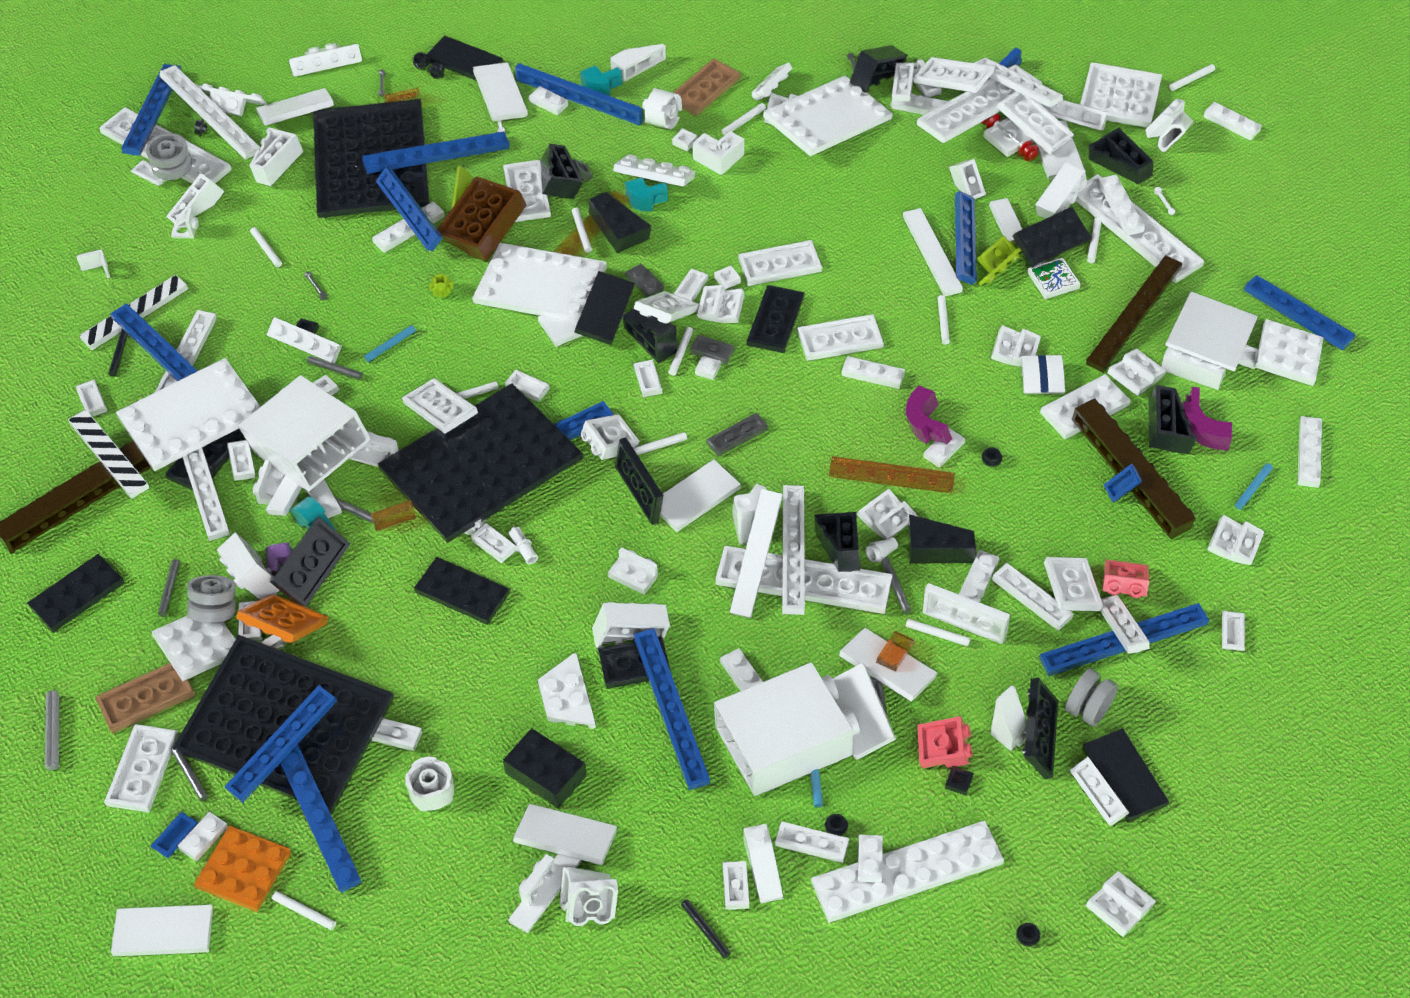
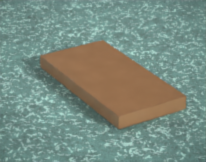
[673,58,741,116]
[95,663,195,734]

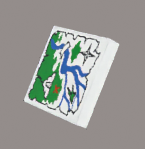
[1027,258,1080,299]

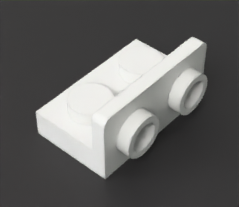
[253,460,285,505]
[608,548,658,595]

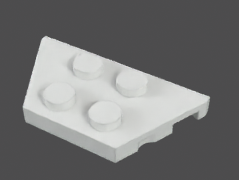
[538,653,596,729]

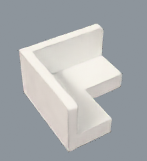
[692,131,744,175]

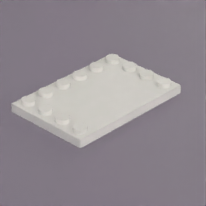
[763,76,893,156]
[472,243,607,322]
[116,358,260,471]

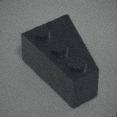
[850,45,908,93]
[1089,128,1153,184]
[623,309,678,363]
[1149,385,1197,454]
[814,512,860,572]
[908,514,976,564]

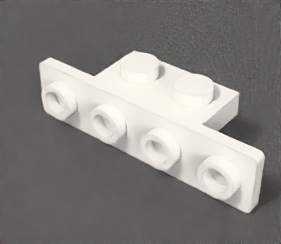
[289,43,362,76]
[196,84,267,117]
[349,432,398,467]
[509,854,581,933]

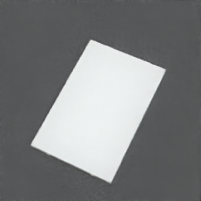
[1165,292,1258,372]

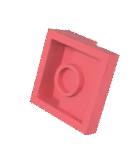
[1103,559,1149,598]
[917,716,973,768]

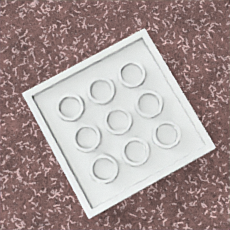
[1080,62,1162,128]

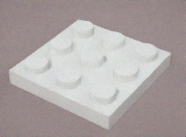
[1255,319,1324,386]
[152,615,236,681]

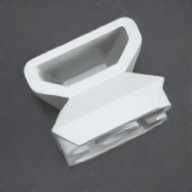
[1145,99,1193,152]
[732,484,766,545]
[560,867,618,926]

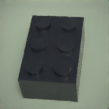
[503,728,587,809]

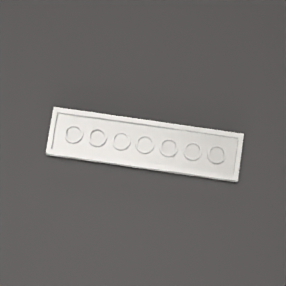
[917,65,1042,143]
[99,107,231,183]
[1075,175,1204,283]
[716,546,892,614]
[811,821,1004,923]

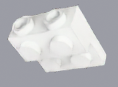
[581,414,639,460]

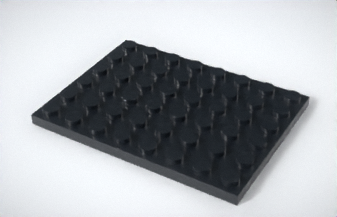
[313,99,430,218]
[378,383,583,543]
[173,635,395,814]

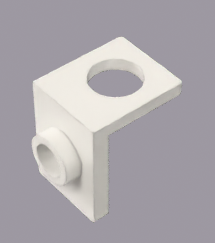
[171,207,198,238]
[77,249,110,278]

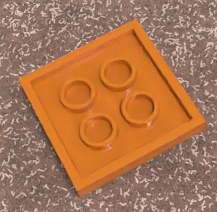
[236,593,328,643]
[194,826,291,912]

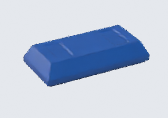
[1104,464,1142,503]
[150,812,199,858]

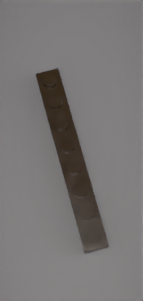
[1086,255,1182,373]

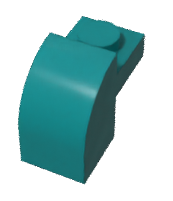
[580,65,622,96]
[625,178,668,211]
[289,497,336,530]

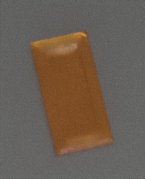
[383,88,420,103]
[371,500,416,531]
[876,631,914,672]

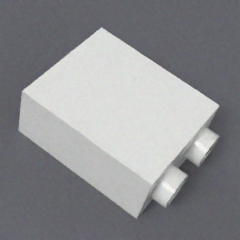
[238,375,371,492]
[714,662,860,797]

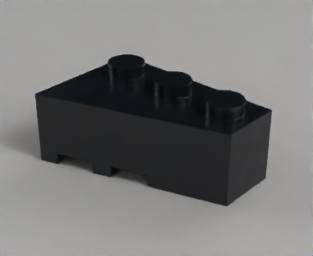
[541,143,583,199]
[589,192,651,253]

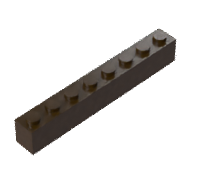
[1072,398,1196,540]
[0,440,151,554]

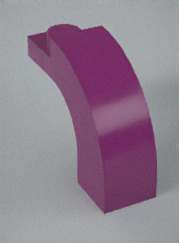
[906,385,952,445]
[1182,387,1232,451]

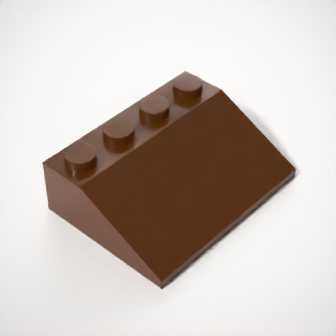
[437,176,527,262]

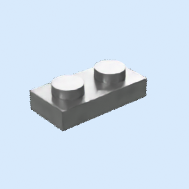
[626,263,664,298]
[690,335,735,365]

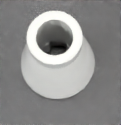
[866,537,898,562]

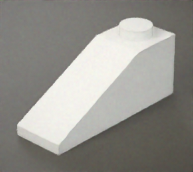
[610,44,666,82]
[166,173,224,226]
[990,686,1027,751]
[744,824,783,904]

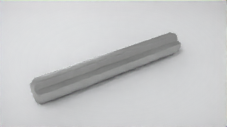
[45,690,59,771]

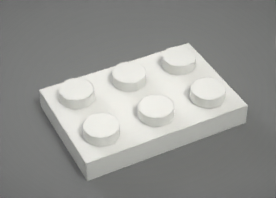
[1044,557,1103,611]

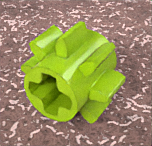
[429,274,454,298]

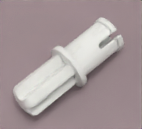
[509,527,538,564]

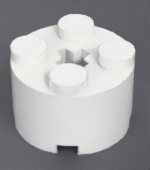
[643,88,682,129]
[405,757,455,811]

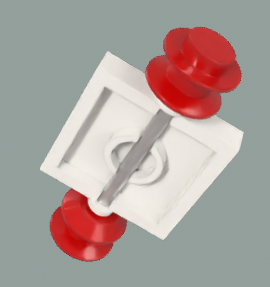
[981,114,1038,161]

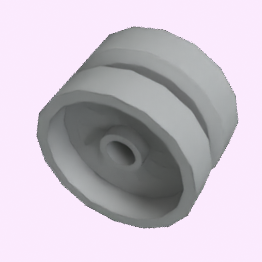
[146,133,192,180]
[187,575,236,623]
[1065,668,1119,727]

